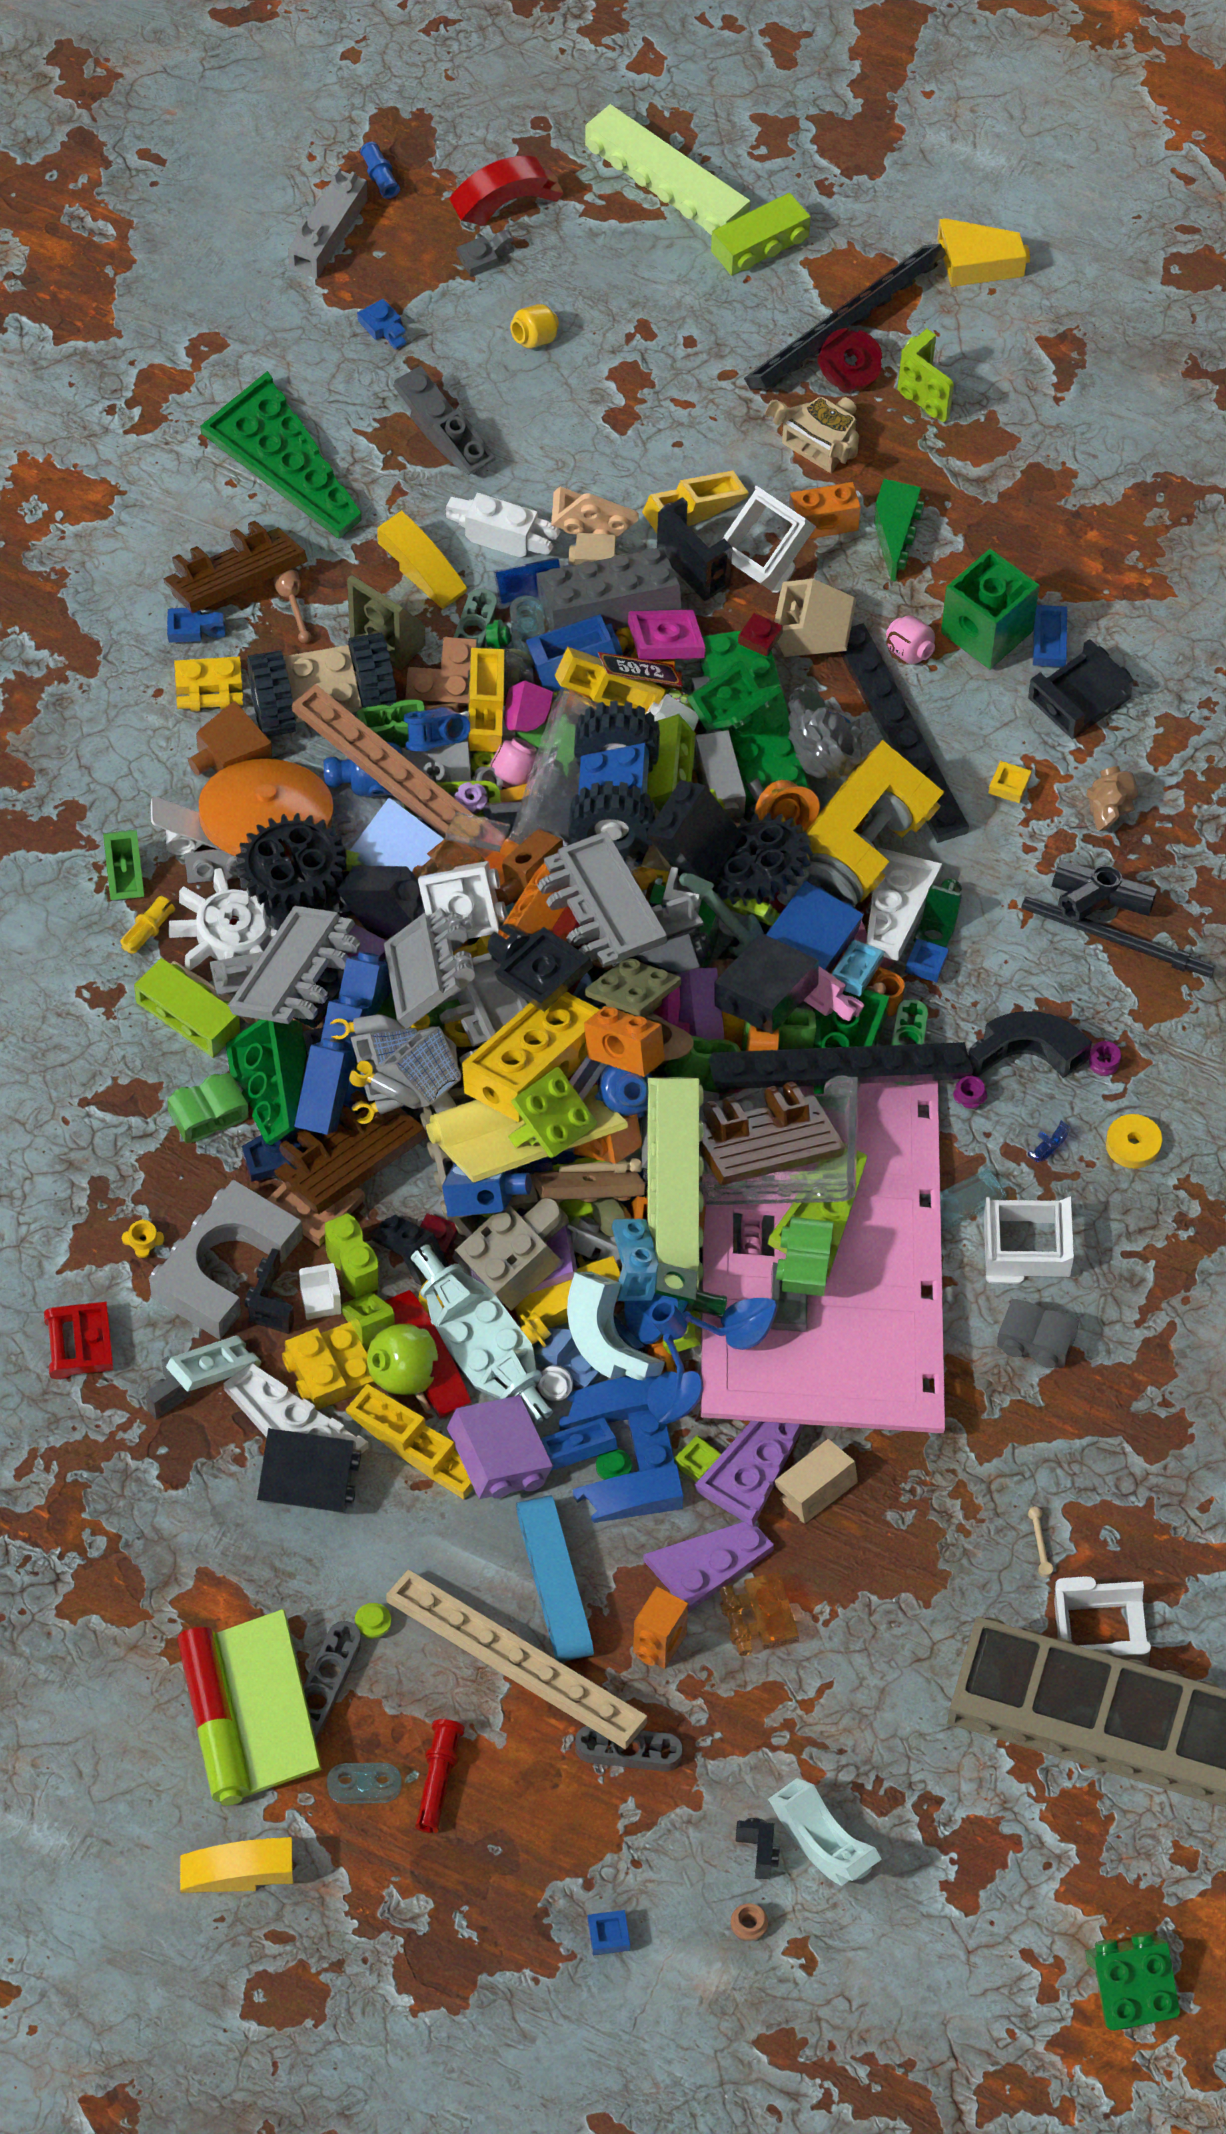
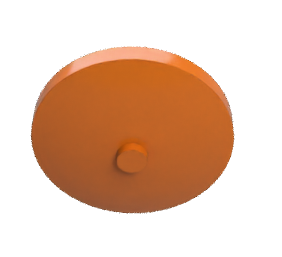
[199,759,333,859]

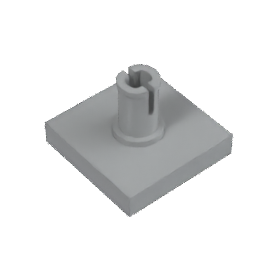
[401,742,472,800]

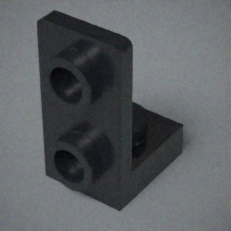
[369,1215,449,1286]
[244,1248,294,1334]

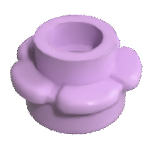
[454,782,488,814]

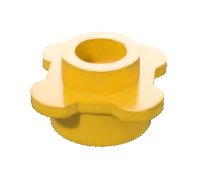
[122,1219,164,1258]
[520,1312,552,1348]

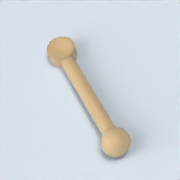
[1028,1506,1053,1578]

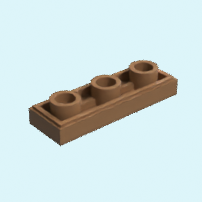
[533,1170,645,1203]

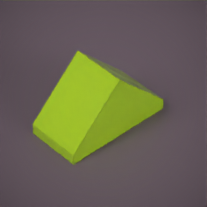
[341,1292,395,1350]

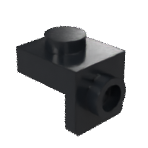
[735,1818,780,1880]

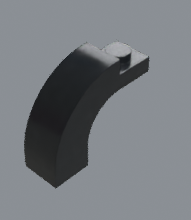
[968,1011,1092,1078]

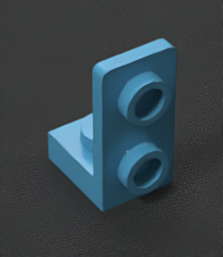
[612,1219,659,1301]

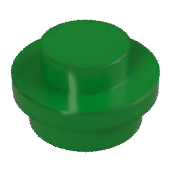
[486,619,511,651]
[596,1449,632,1480]

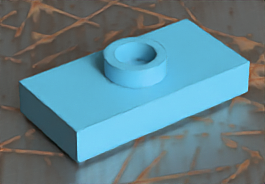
[831,939,885,997]

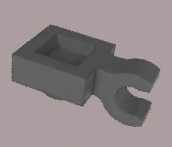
[456,230,514,277]

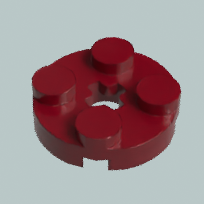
[817,328,883,394]

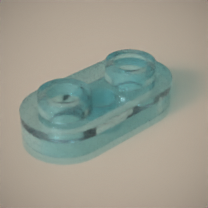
[510,595,545,655]
[327,1763,402,1804]

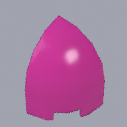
[504,681,553,732]

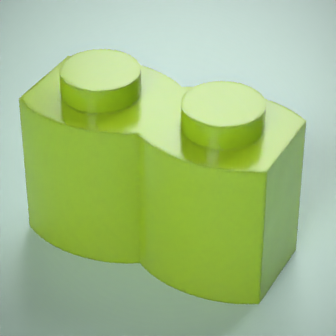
[325,1213,379,1298]

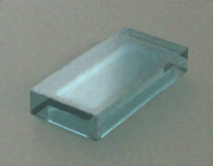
[928,1168,1007,1230]

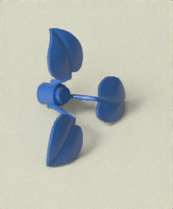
[624,1293,777,1424]

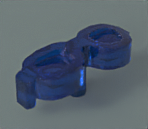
[1027,1120,1070,1162]

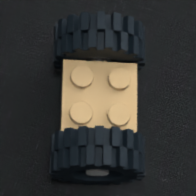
[247,632,397,737]

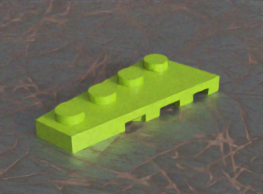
[768,1143,868,1277]

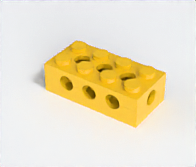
[462,992,600,1122]

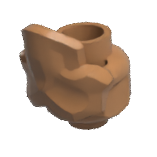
[1086,766,1138,830]

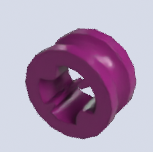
[1089,1041,1121,1076]

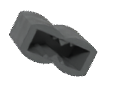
[997,1299,1079,1368]

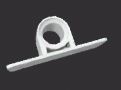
[151,796,220,855]

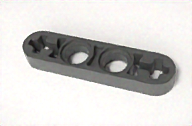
[303,1621,361,1745]

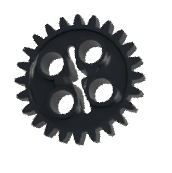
[236,813,347,911]
[712,813,813,906]

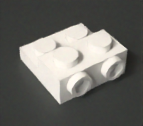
[418,861,507,939]

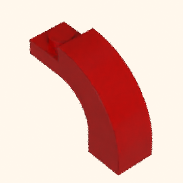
[449,156,564,226]

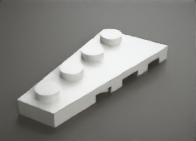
[866,847,942,961]
[223,1363,369,1454]

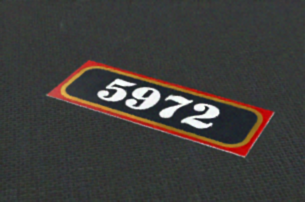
[597,652,683,686]

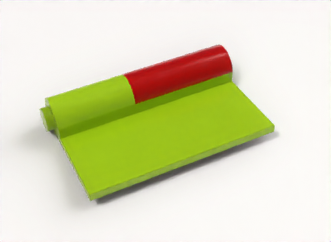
[177,1609,322,1806]

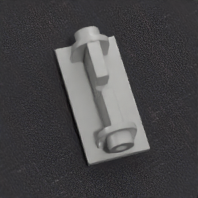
[184,849,238,883]
[651,894,703,937]
[209,951,264,995]
[567,1216,623,1271]

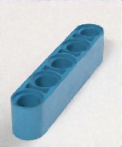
[516,1495,594,1662]

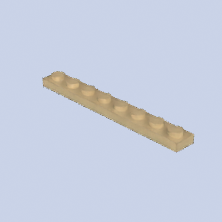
[386,1569,647,1750]

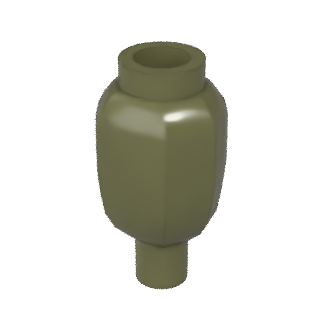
[591,1197,633,1237]

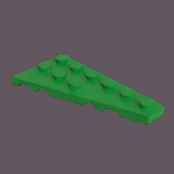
[200,371,362,539]

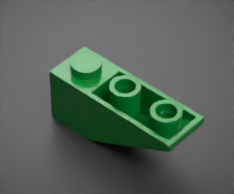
[874,479,925,582]

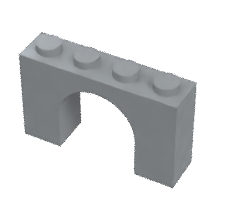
[149,1180,303,1340]

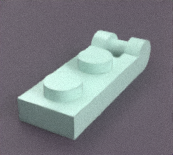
[166,1335,261,1392]

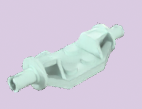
[411,1245,553,1425]

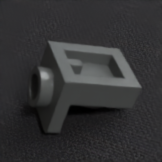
[146,1356,190,1420]

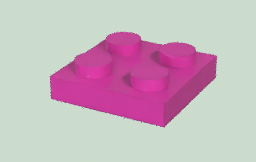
[628,610,705,661]

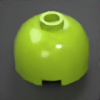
[367,1324,438,1395]

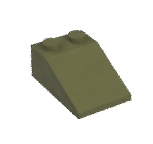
[347,575,425,670]

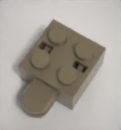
[455,1198,567,1310]

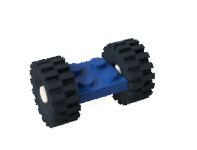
[568,701,660,862]

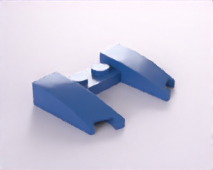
[559,1376,684,1523]

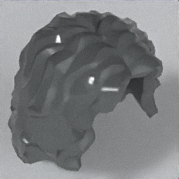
[787,684,863,779]

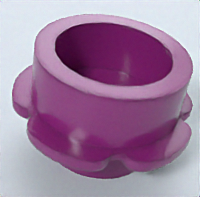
[953,1076,987,1109]

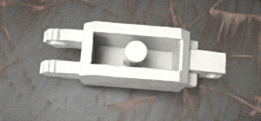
[446,493,561,557]

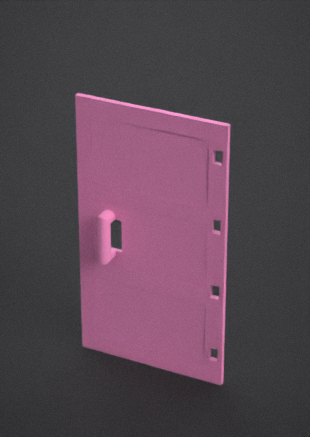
[701,1080,945,1433]

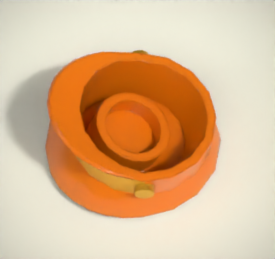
[755,780,820,831]

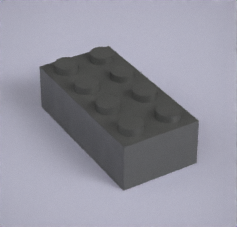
[536,547,682,631]

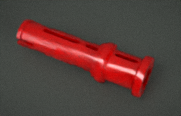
[415,1719,465,1833]

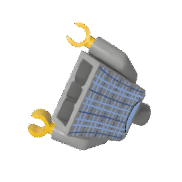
[329,1014,418,1124]
[349,1014,461,1113]

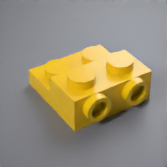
[282,1322,378,1410]

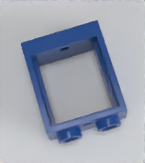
[526,614,623,692]

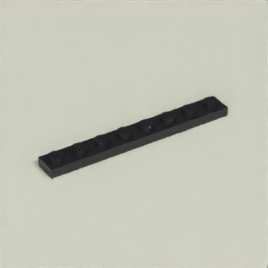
[744,244,947,391]
[839,623,969,843]
[708,1042,973,1090]

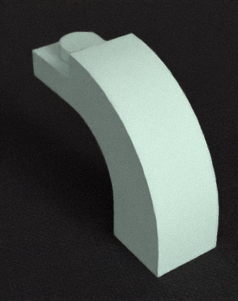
[567,1271,665,1381]
[768,1778,882,1886]

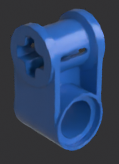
[404,707,470,751]

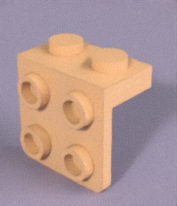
[551,486,639,538]

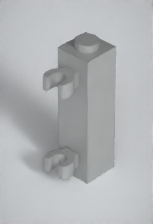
[288,166,367,279]

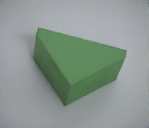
[103,829,144,900]

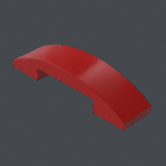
[384,1290,472,1419]

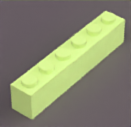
[585,104,750,235]
[648,1077,704,1290]

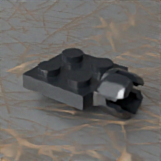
[487,924,594,1012]

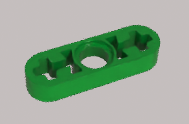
[891,999,928,1085]

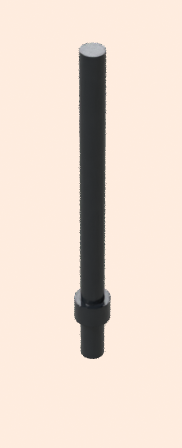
[1021,896,1216,978]

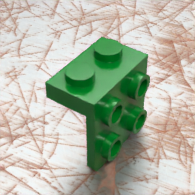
[687,661,783,731]
[1085,1932,1180,2031]

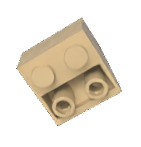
[774,579,856,657]

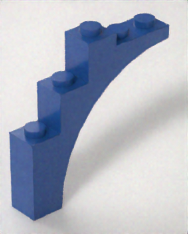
[294,952,392,1135]

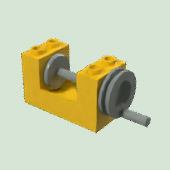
[777,740,944,907]

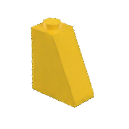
[937,218,1030,287]

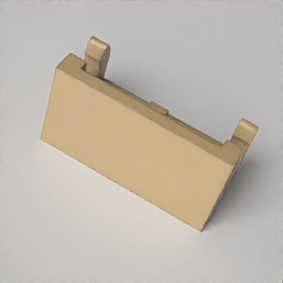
[775,1439,858,1524]

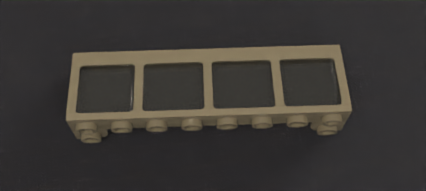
[947,1616,1226,1808]

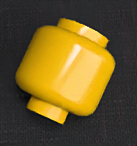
[510,304,559,349]

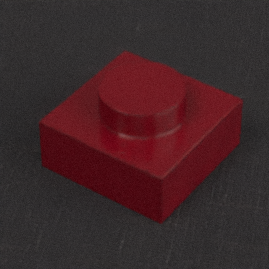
[738,613,783,657]
[420,1213,458,1258]

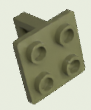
[585,958,681,1018]

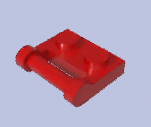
[44,1301,114,1380]

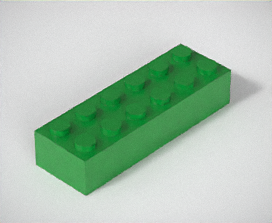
[700,630,808,820]

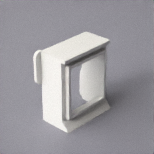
[722,486,816,593]
[984,1196,1074,1284]
[1054,1577,1151,1669]

